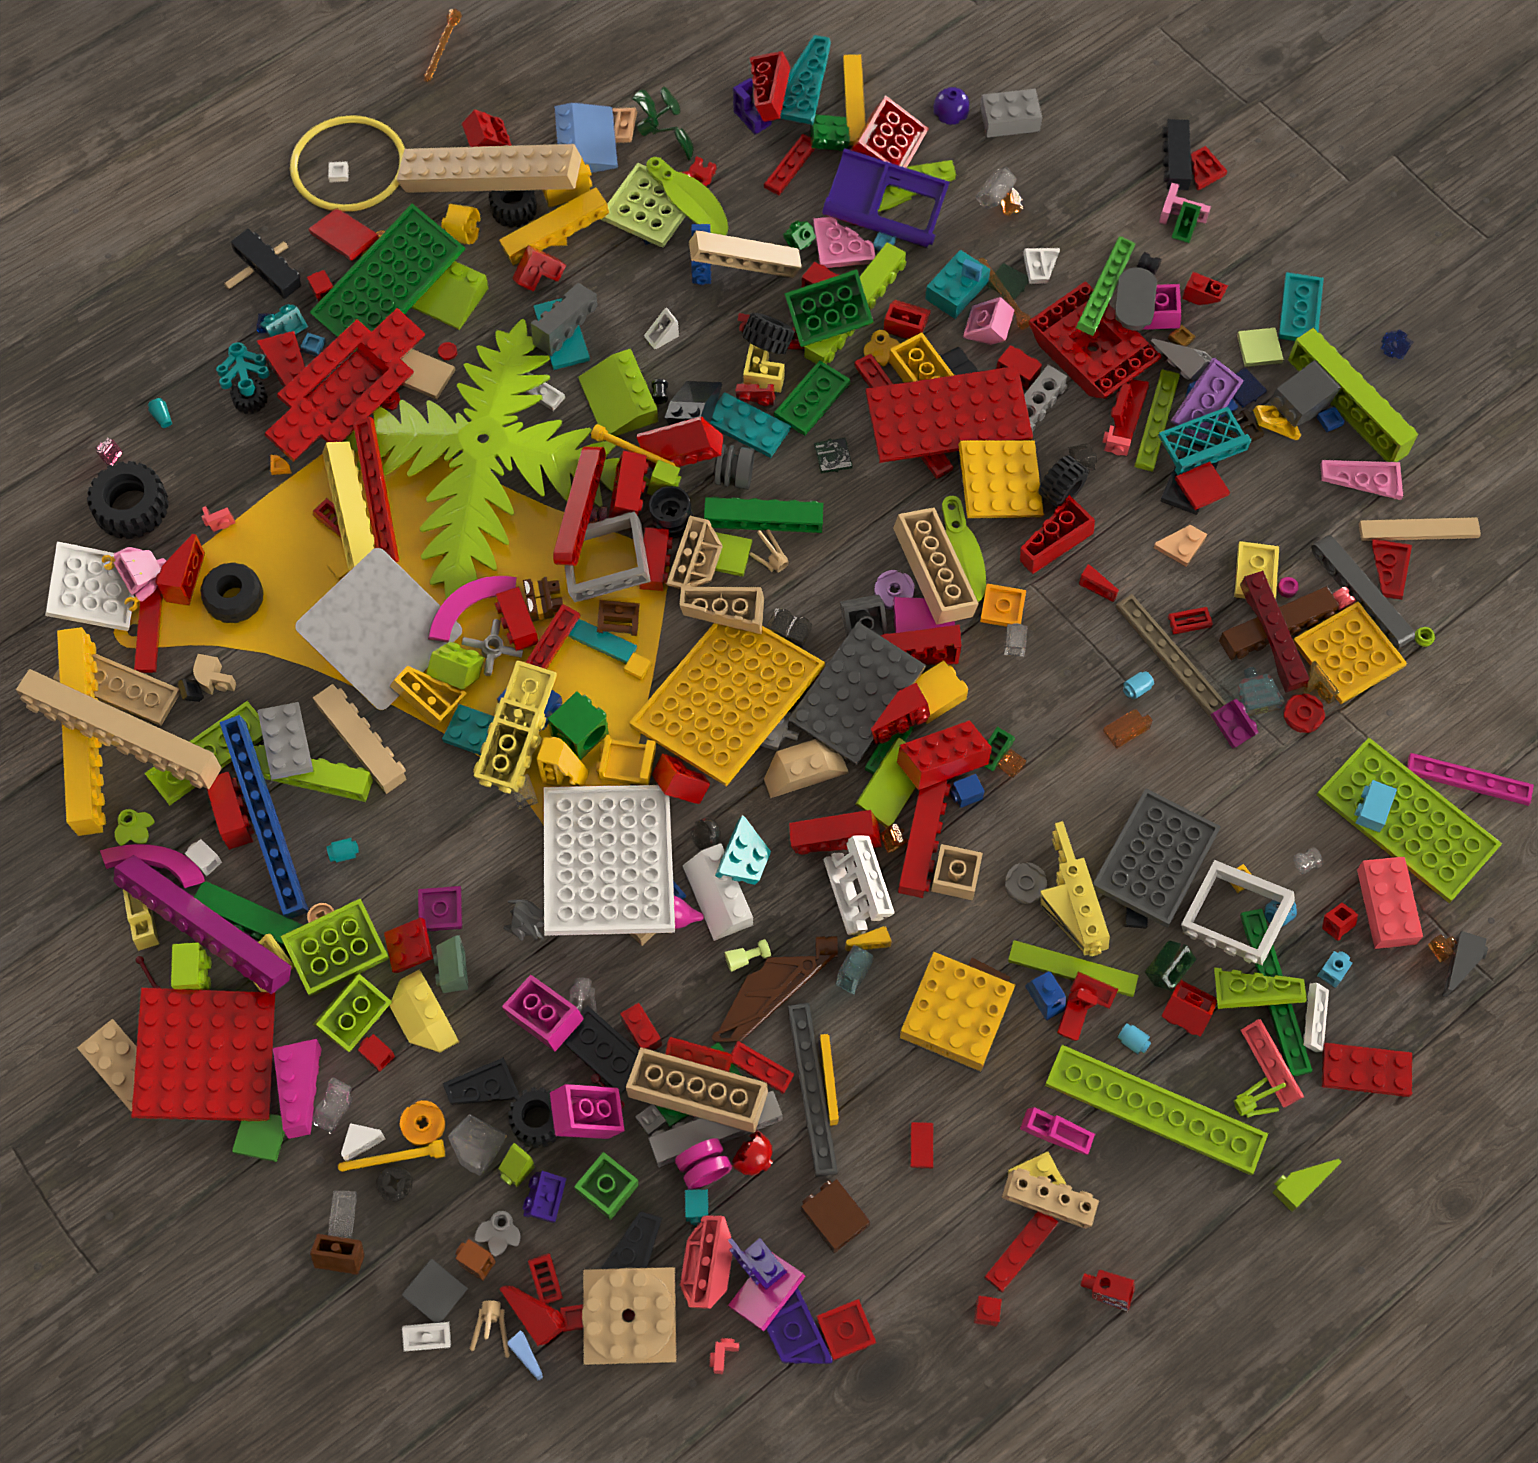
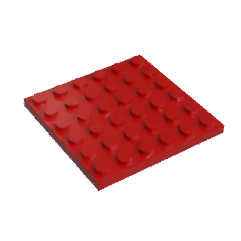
[131,988,275,1121]

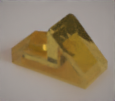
[1304,661,1340,704]

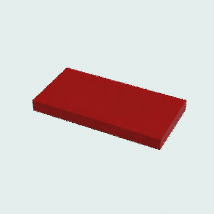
[308,208,379,260]

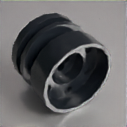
[649,486,693,539]

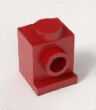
[1322,903,1358,941]

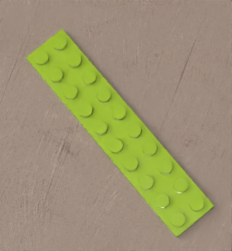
[1045,1045,1268,1176]

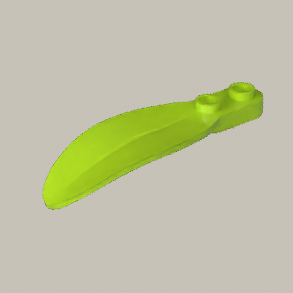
[646,157,728,236]
[942,496,986,602]

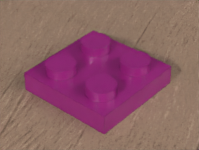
[418,886,463,931]

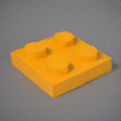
[980,584,1026,629]

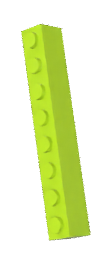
[805,242,907,364]

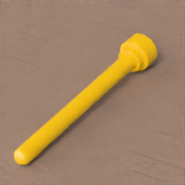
[591,424,675,466]
[338,1139,445,1171]

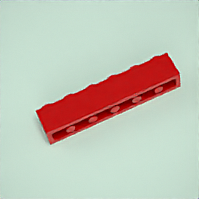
[898,780,951,898]

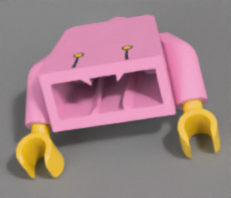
[102,547,166,611]

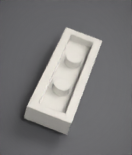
[1303,983,1329,1052]

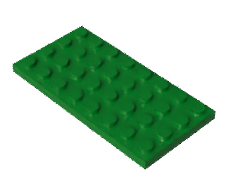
[310,204,465,352]

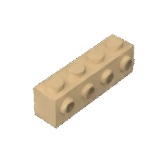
[1002,1168,1099,1229]

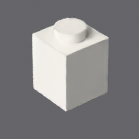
[185,839,222,877]

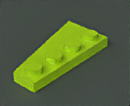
[1214,967,1307,1009]

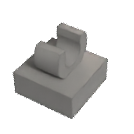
[636,1104,667,1136]

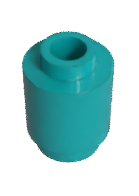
[327,838,359,863]

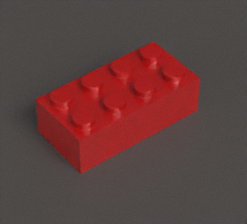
[897,720,992,790]

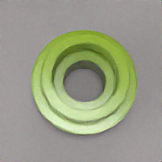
[1414,627,1435,647]

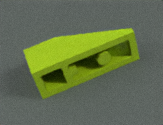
[1272,1159,1341,1212]

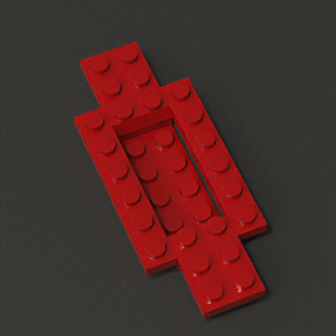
[264,308,425,462]

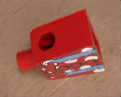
[1081,1270,1135,1312]

